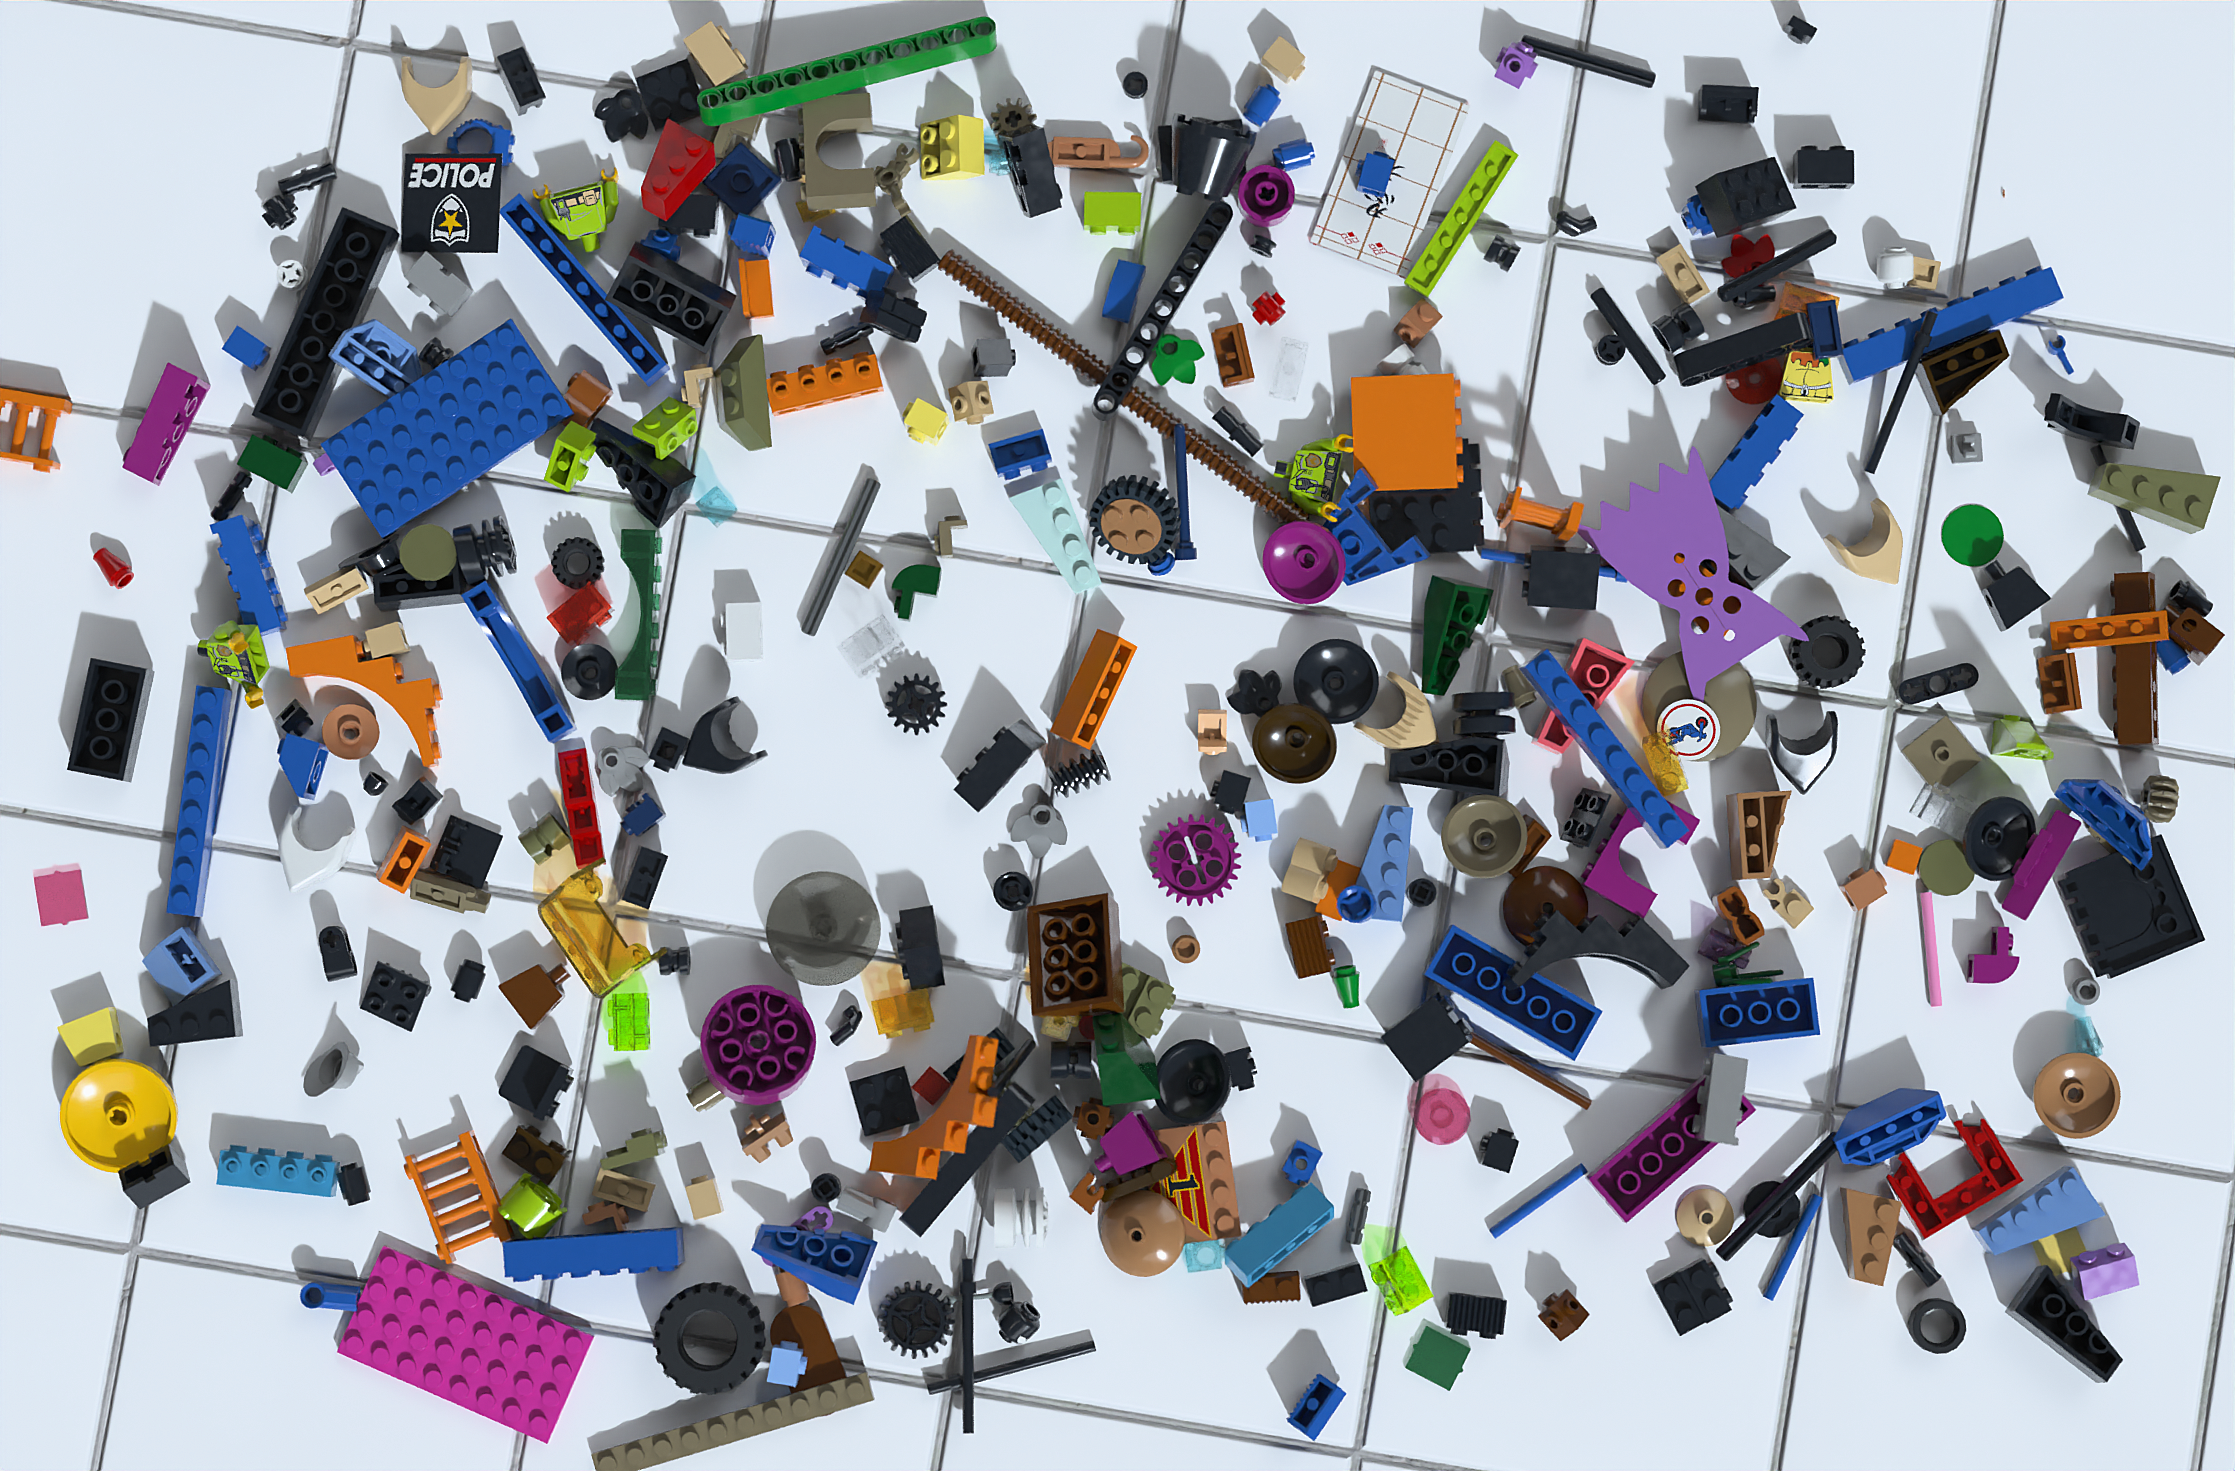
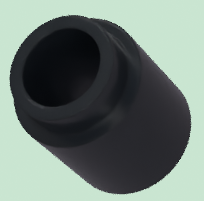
[773,138,803,182]
[450,958,486,1003]
[336,1162,371,1206]

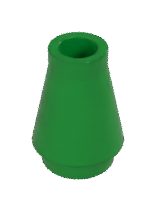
[1332,965,1360,1009]

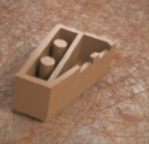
[1726,790,1792,880]
[1840,1187,1902,1287]

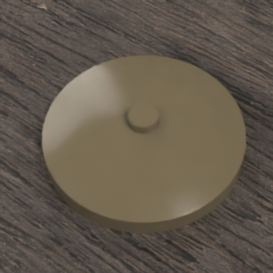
[1642,651,1757,762]

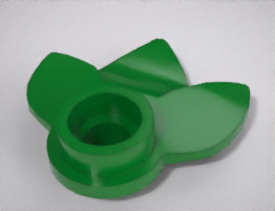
[1152,334,1205,386]

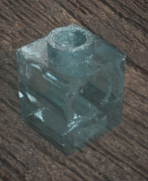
[1184,1240,1225,1273]

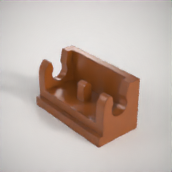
[1211,323,1255,388]
[2037,652,2082,715]
[1068,1170,1104,1215]

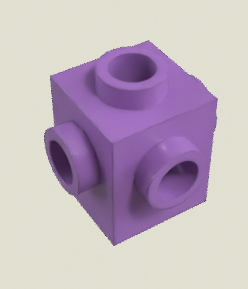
[1494,41,1538,89]

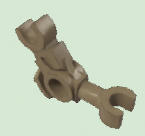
[874,143,920,217]

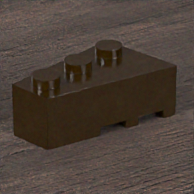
[1916,329,2010,416]

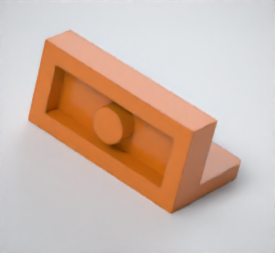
[738,258,775,320]

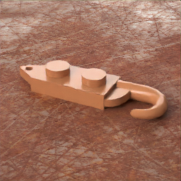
[1047,135,1149,169]

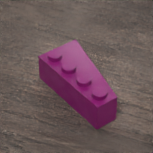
[122,362,211,486]

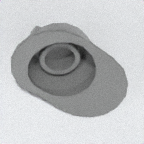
[303,1042,364,1097]

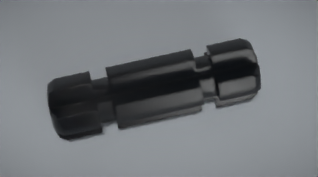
[820,322,874,355]
[210,471,252,522]

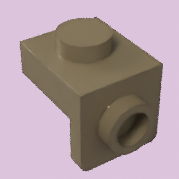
[934,515,968,559]

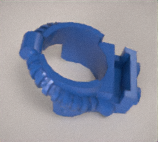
[446,118,516,167]

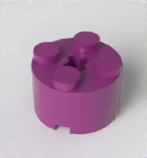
[1237,165,1295,227]

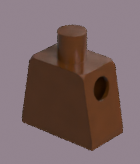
[2162,604,2225,666]
[497,963,571,1030]

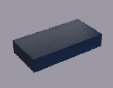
[1805,299,1844,361]

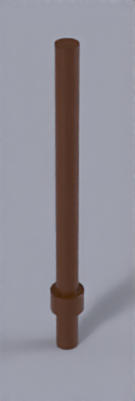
[1469,1027,1592,1110]

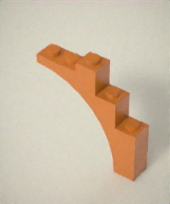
[285,635,443,768]
[869,1035,998,1179]

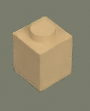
[1261,36,1306,84]
[363,621,410,659]
[685,1175,725,1220]

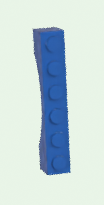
[461,580,578,744]

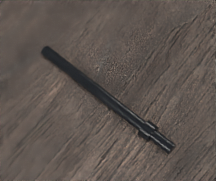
[1864,310,1938,474]
[959,1258,976,1434]
[927,1340,1096,1395]

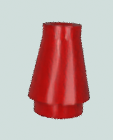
[93,547,134,589]

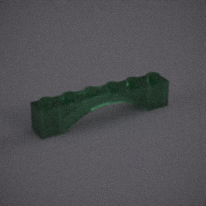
[614,529,663,703]

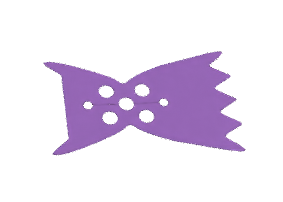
[1577,446,1809,703]

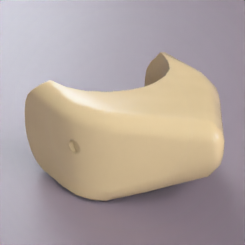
[401,56,472,135]
[1823,498,1903,585]
[1353,671,1440,749]

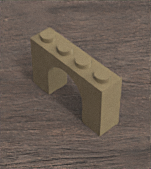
[798,93,877,211]

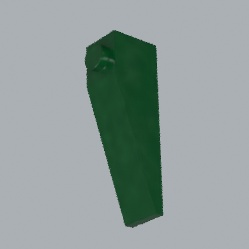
[1421,575,1494,696]

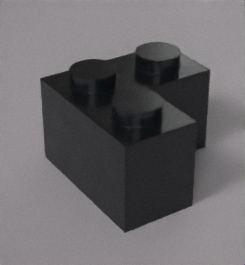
[895,905,945,991]

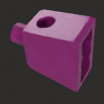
[1094,1110,1168,1175]

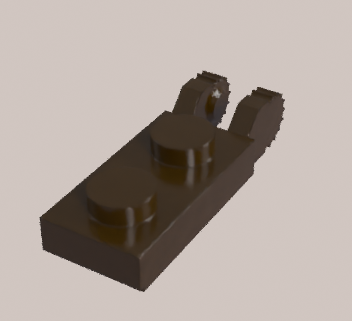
[1101,1158,1179,1203]

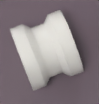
[276,260,309,291]

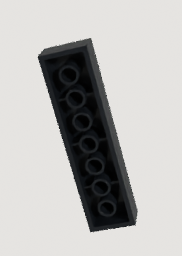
[252,207,400,442]

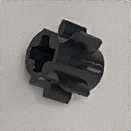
[262,195,298,230]

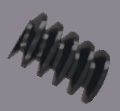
[1048,749,1112,798]

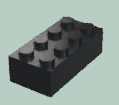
[605,241,737,354]
[67,658,155,783]

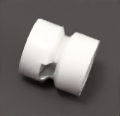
[1376,343,1429,376]

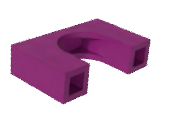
[1580,799,1701,919]

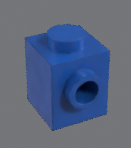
[1355,151,1394,198]

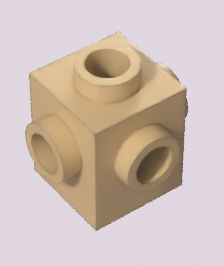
[948,381,994,425]

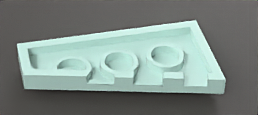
[1009,478,1102,595]

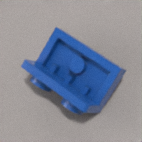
[988,428,1052,480]

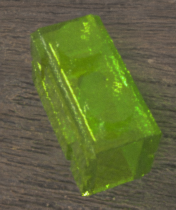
[607,993,651,1051]

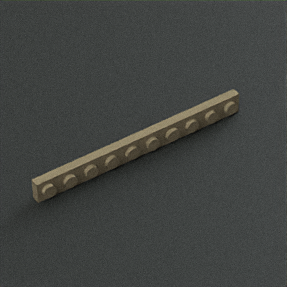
[591,1371,875,1471]

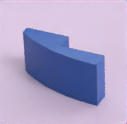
[1102,259,1146,324]

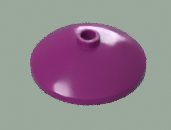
[1263,520,1346,604]

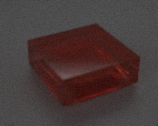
[911,1066,952,1106]

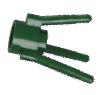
[1712,941,1784,987]

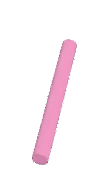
[1920,892,1942,1007]

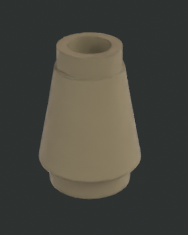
[1502,665,1537,709]

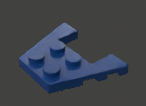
[1323,467,1431,586]

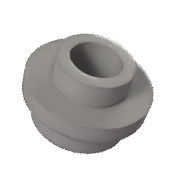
[2071,977,2100,1005]

